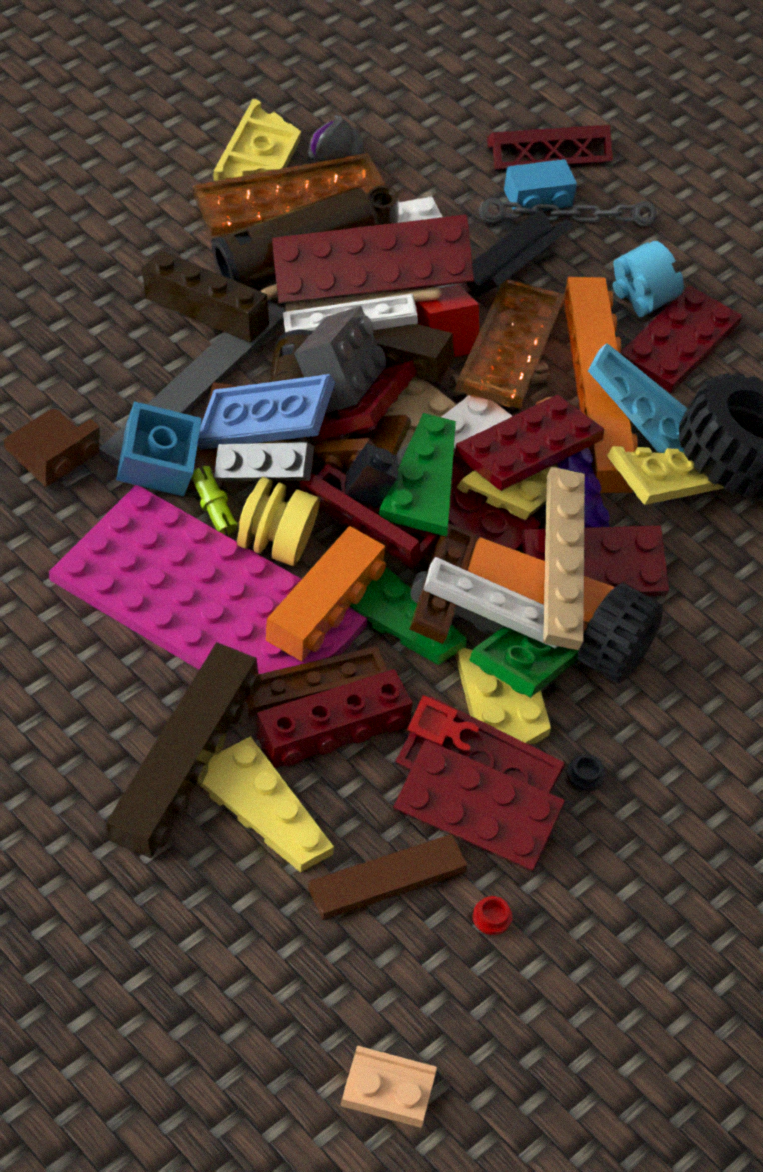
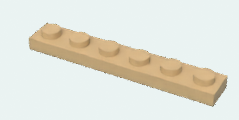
[543,467,585,650]

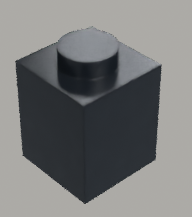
[346,443,398,508]

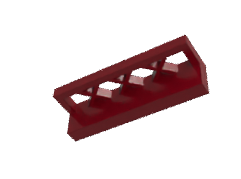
[487,125,613,170]
[299,464,439,569]

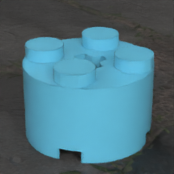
[613,241,684,317]

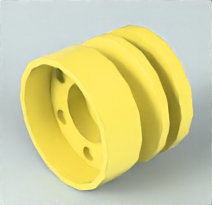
[237,477,320,566]

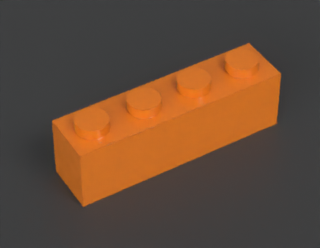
[266,526,386,662]
[467,537,615,634]

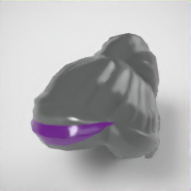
[308,115,363,163]

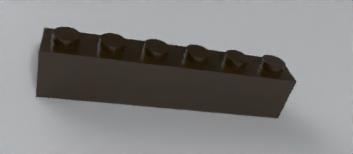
[106,642,261,859]

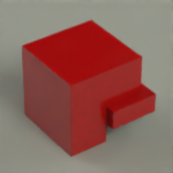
[415,285,480,357]

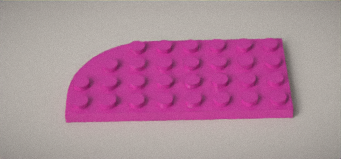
[49,485,367,674]

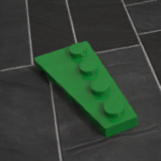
[379,413,456,537]
[350,567,467,665]

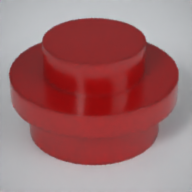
[473,896,512,935]

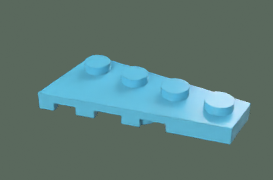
[588,343,687,453]

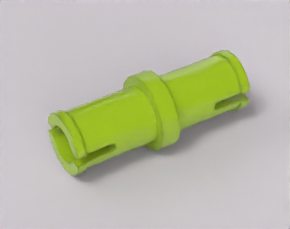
[191,466,238,535]

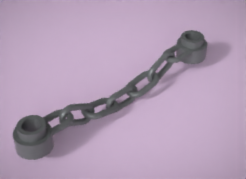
[479,198,656,227]

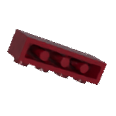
[255,669,413,768]

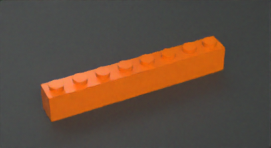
[563,277,638,493]

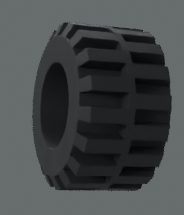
[578,583,663,684]

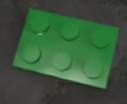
[469,626,579,698]

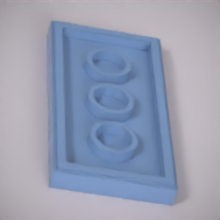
[197,374,335,450]

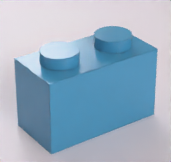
[504,159,577,214]

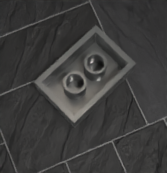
[294,306,386,413]

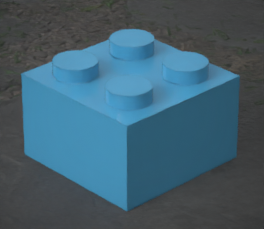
[116,401,202,497]

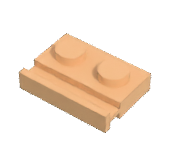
[341,1046,437,1128]

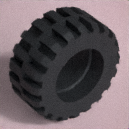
[679,373,763,499]

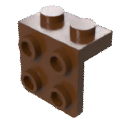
[4,409,100,487]
[314,415,411,475]

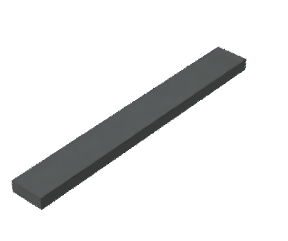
[99,301,286,468]

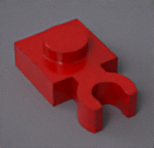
[407,695,479,752]

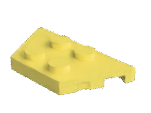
[213,99,301,181]
[457,463,558,520]
[455,648,551,744]

